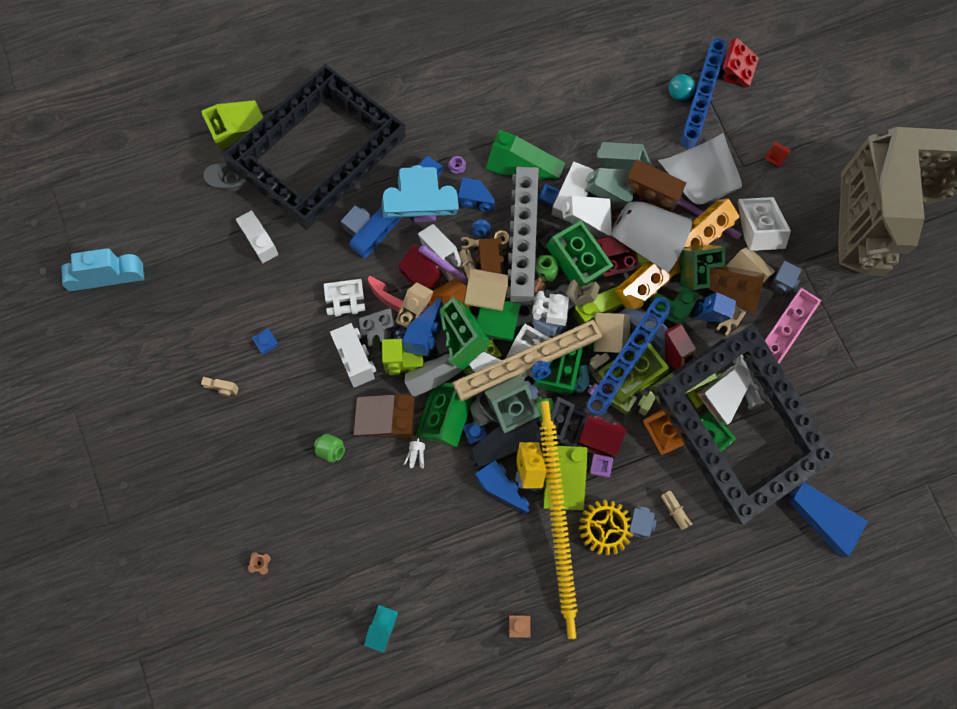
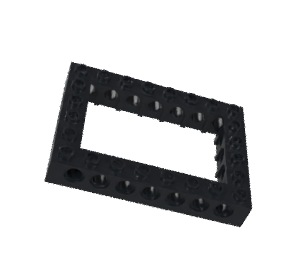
[223,64,405,231]
[649,323,837,525]

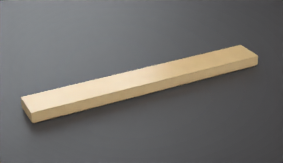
[453,320,602,401]

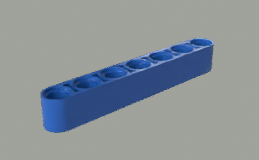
[681,38,726,149]
[349,156,443,258]
[588,298,670,416]

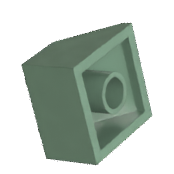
[484,374,540,433]

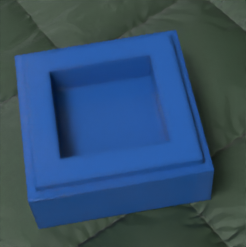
[538,184,560,207]

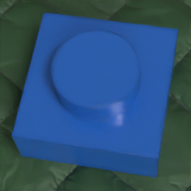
[252,328,279,355]
[463,422,487,446]

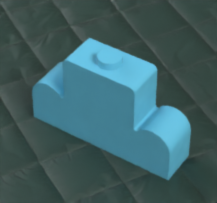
[382,165,459,218]
[61,248,144,292]

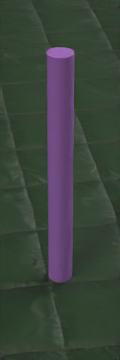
[677,197,741,240]
[419,245,468,286]

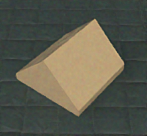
[727,247,775,283]
[464,269,508,311]
[594,313,631,353]

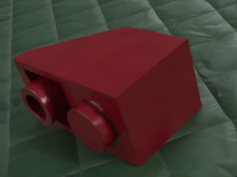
[665,323,696,369]

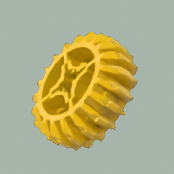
[579,500,633,556]

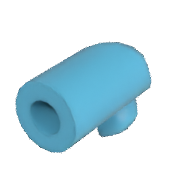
[574,365,590,393]

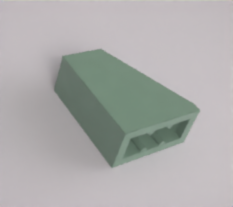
[597,142,652,170]
[585,168,634,209]

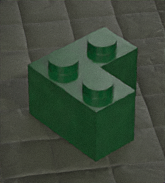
[680,244,725,290]
[646,287,699,329]

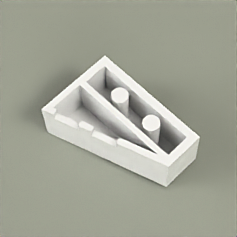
[330,323,376,387]

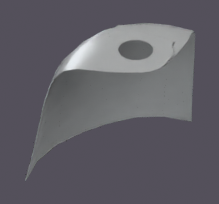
[658,133,742,204]
[612,201,692,273]

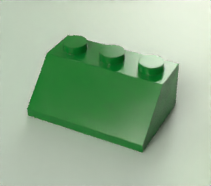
[545,220,613,286]
[415,383,474,447]

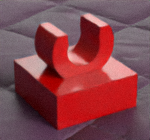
[764,142,791,167]

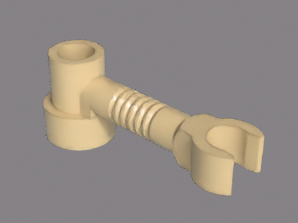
[461,231,510,251]

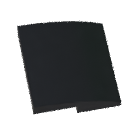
[550,397,588,447]

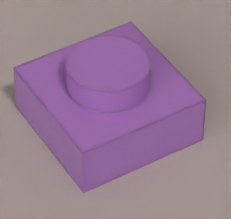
[590,454,613,479]

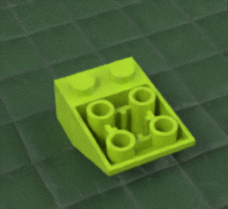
[201,100,263,151]

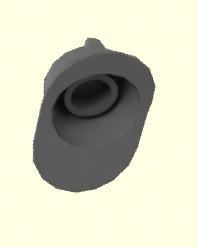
[204,164,246,192]
[470,390,498,426]

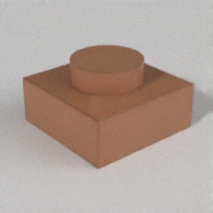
[509,616,530,638]

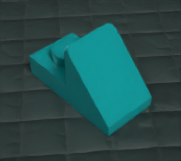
[364,605,399,653]

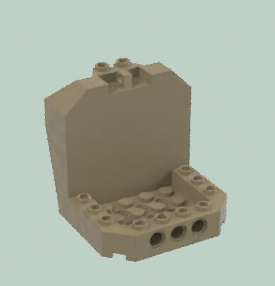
[838,127,957,276]

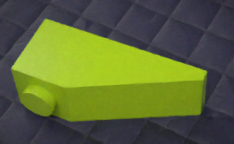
[573,286,623,325]

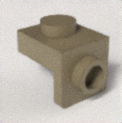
[566,280,600,306]
[588,353,610,384]

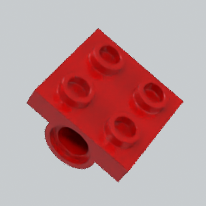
[722,38,759,88]

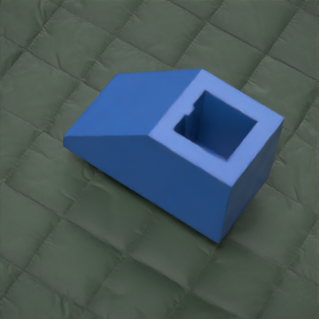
[458,177,495,212]
[692,293,736,322]

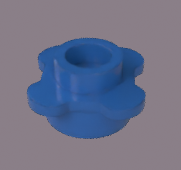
[472,220,491,237]
[531,361,551,380]

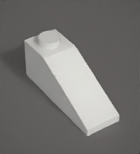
[236,210,279,264]

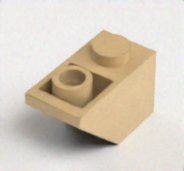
[396,283,433,328]

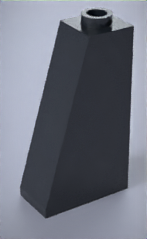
[469,419,544,471]

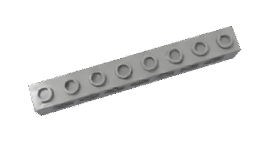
[507,167,538,306]

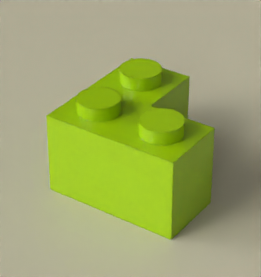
[382,339,424,376]

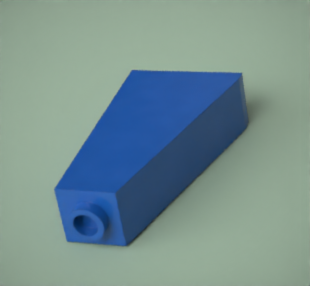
[788,482,868,558]

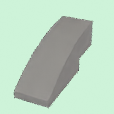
[405,354,462,396]

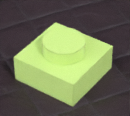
[638,391,655,416]

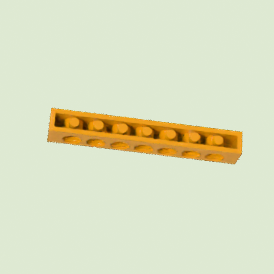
[614,199,740,310]

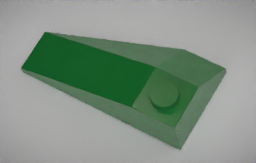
[486,130,565,180]

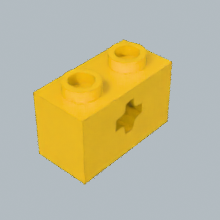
[516,442,547,488]

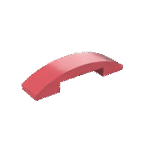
[368,276,429,313]

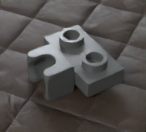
[359,308,397,349]

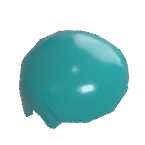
[668,74,695,101]

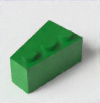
[440,297,491,370]
[534,331,583,396]

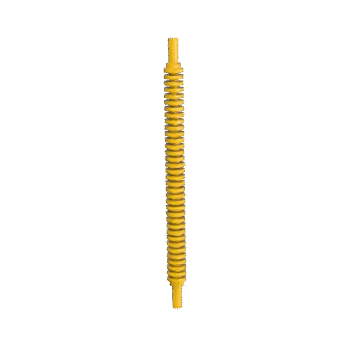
[540,401,577,639]

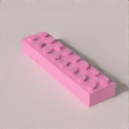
[765,288,822,363]

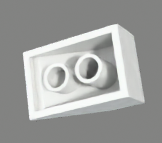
[738,197,791,251]

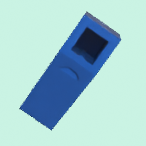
[402,298,444,356]
[475,461,530,515]

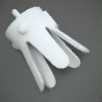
[404,438,425,469]

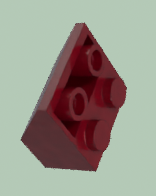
[596,236,639,277]
[398,244,440,291]
[577,415,627,460]

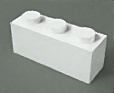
[551,162,594,222]

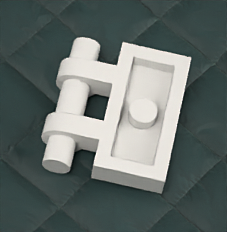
[324,279,365,316]
[532,291,569,326]

